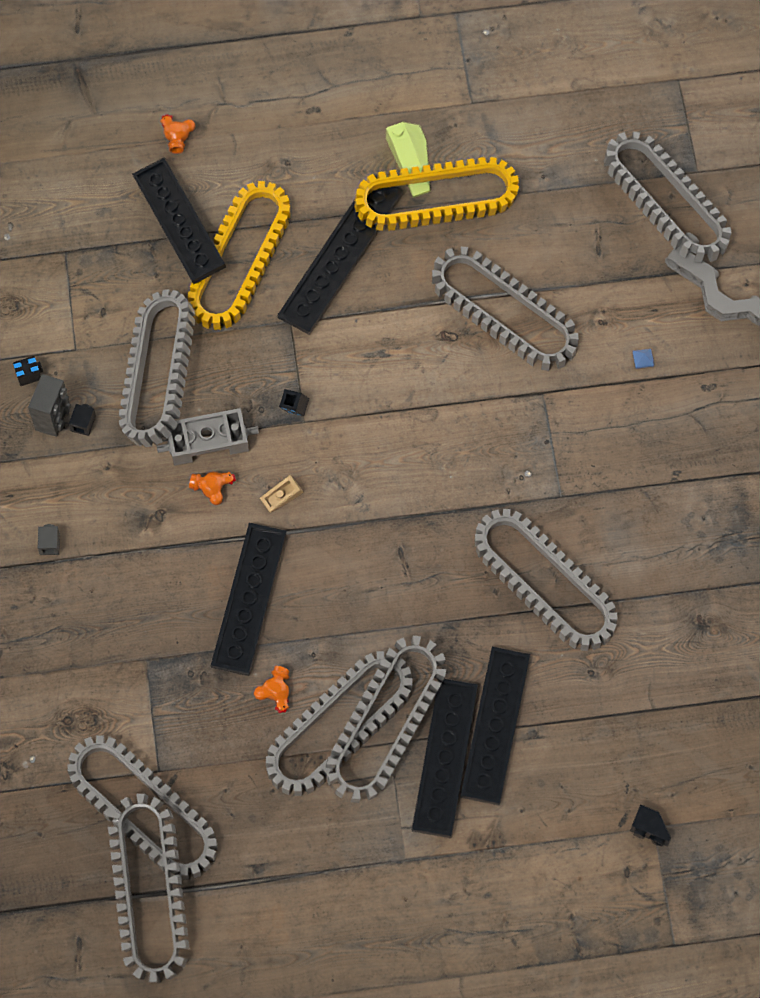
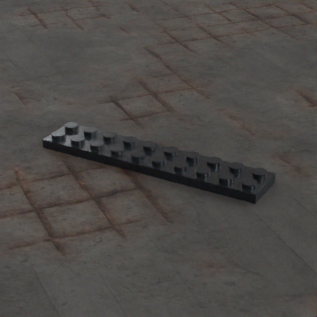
[277,175,403,335]

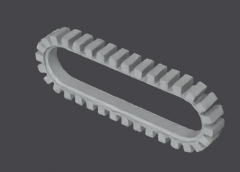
[119,289,195,447]
[474,509,617,651]
[266,651,412,796]
[67,735,217,880]

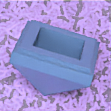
[632,349,654,369]

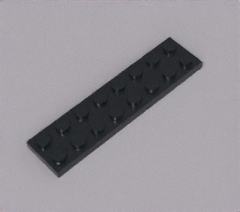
[132,158,226,284]
[211,523,287,676]
[460,647,530,806]
[412,679,478,838]

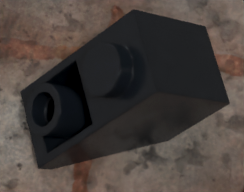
[630,804,671,847]

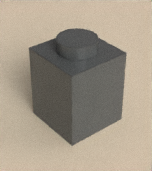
[38,524,60,555]

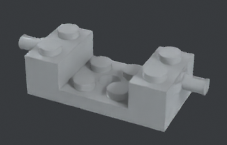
[156,408,259,466]

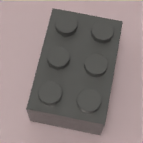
[28,374,71,437]

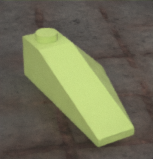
[386,122,430,198]

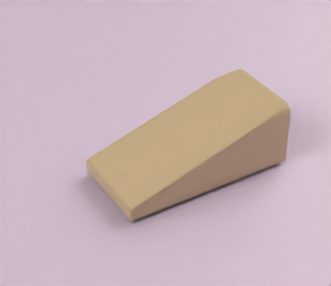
[260,475,303,513]

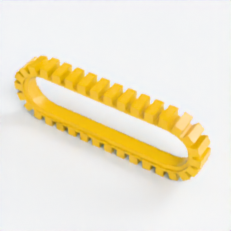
[354,157,519,231]
[188,181,290,330]

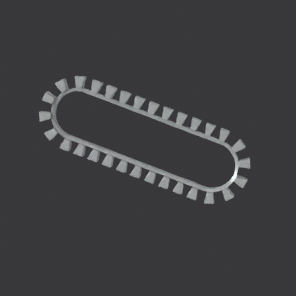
[604,131,731,263]
[432,246,579,371]
[325,636,446,803]
[108,794,190,983]

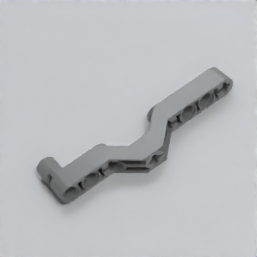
[665,233,760,327]

